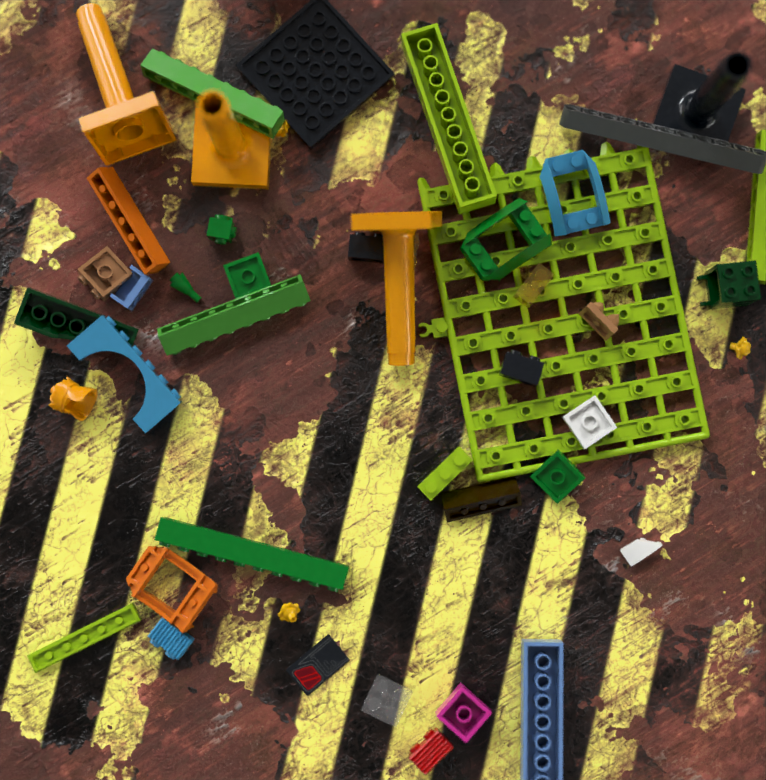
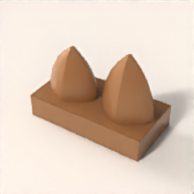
[579,302,619,341]

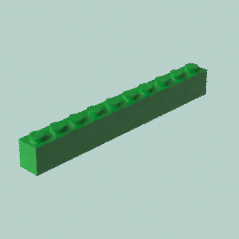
[154,517,349,592]

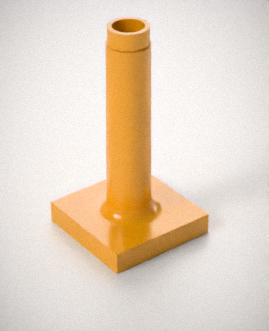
[76,3,177,166]
[191,90,271,189]
[351,211,442,366]

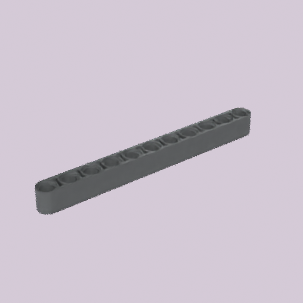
[559,104,766,174]

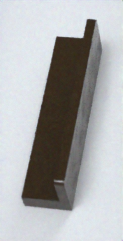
[440,476,522,523]

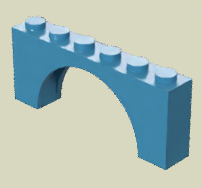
[67,315,182,433]

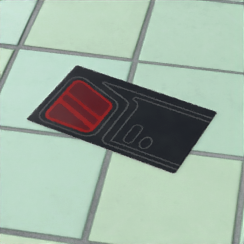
[286,634,350,696]

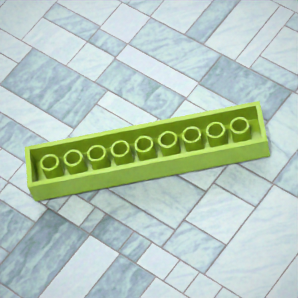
[401,23,497,215]

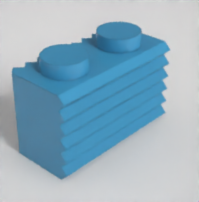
[148,617,195,660]

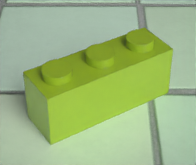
[417,446,473,501]

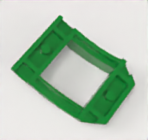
[460,198,552,281]

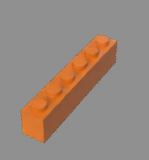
[87,167,171,275]

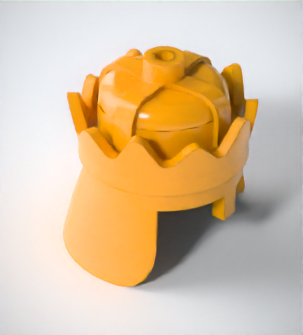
[48,376,98,421]

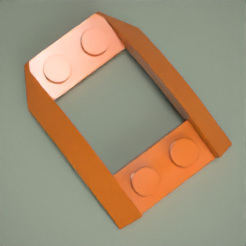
[126,546,218,633]

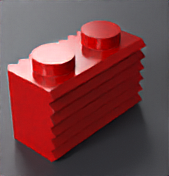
[409,727,454,776]

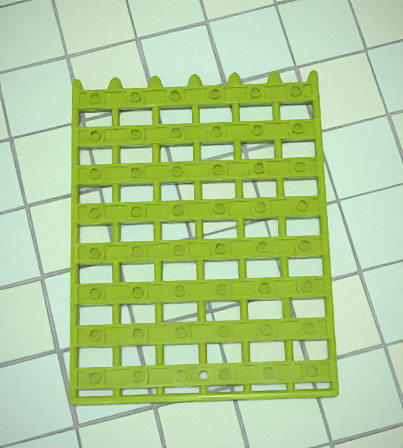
[417,142,710,483]

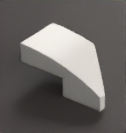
[620,538,663,567]

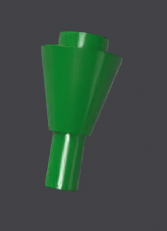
[170,272,201,303]

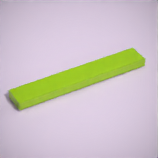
[27,602,142,673]

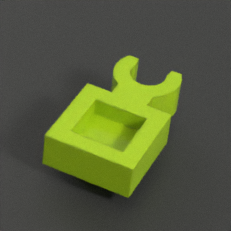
[418,317,448,339]

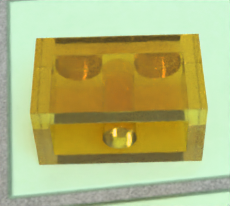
[513,263,555,308]

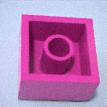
[435,682,492,743]

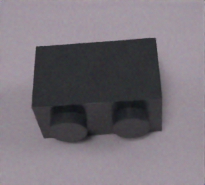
[348,232,384,263]
[499,350,544,387]

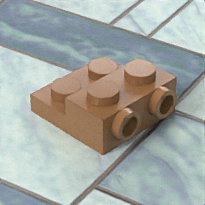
[77,246,133,302]

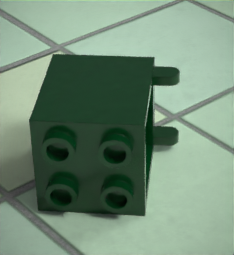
[697,260,761,310]

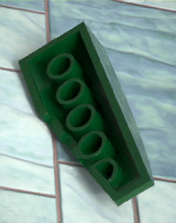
[14,287,139,346]

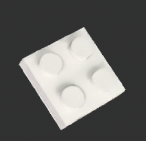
[562,395,617,449]

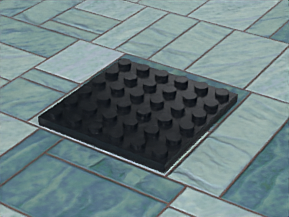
[236,0,395,149]

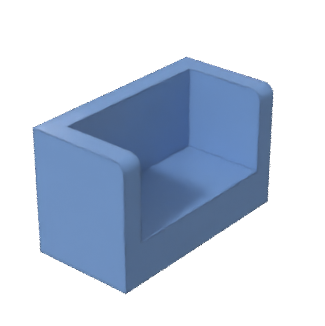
[110,265,154,311]

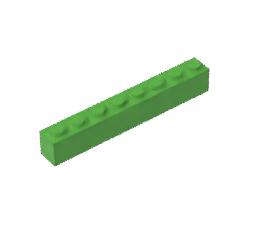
[140,49,285,139]
[157,274,311,356]

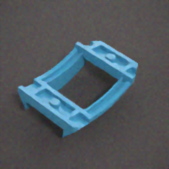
[539,150,611,236]

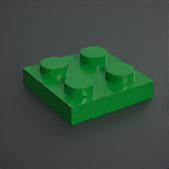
[223,252,271,299]
[530,450,585,504]

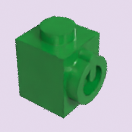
[206,214,237,245]

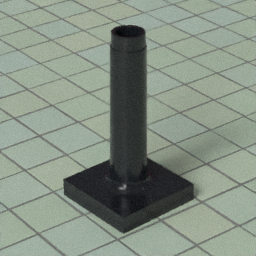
[652,51,753,142]

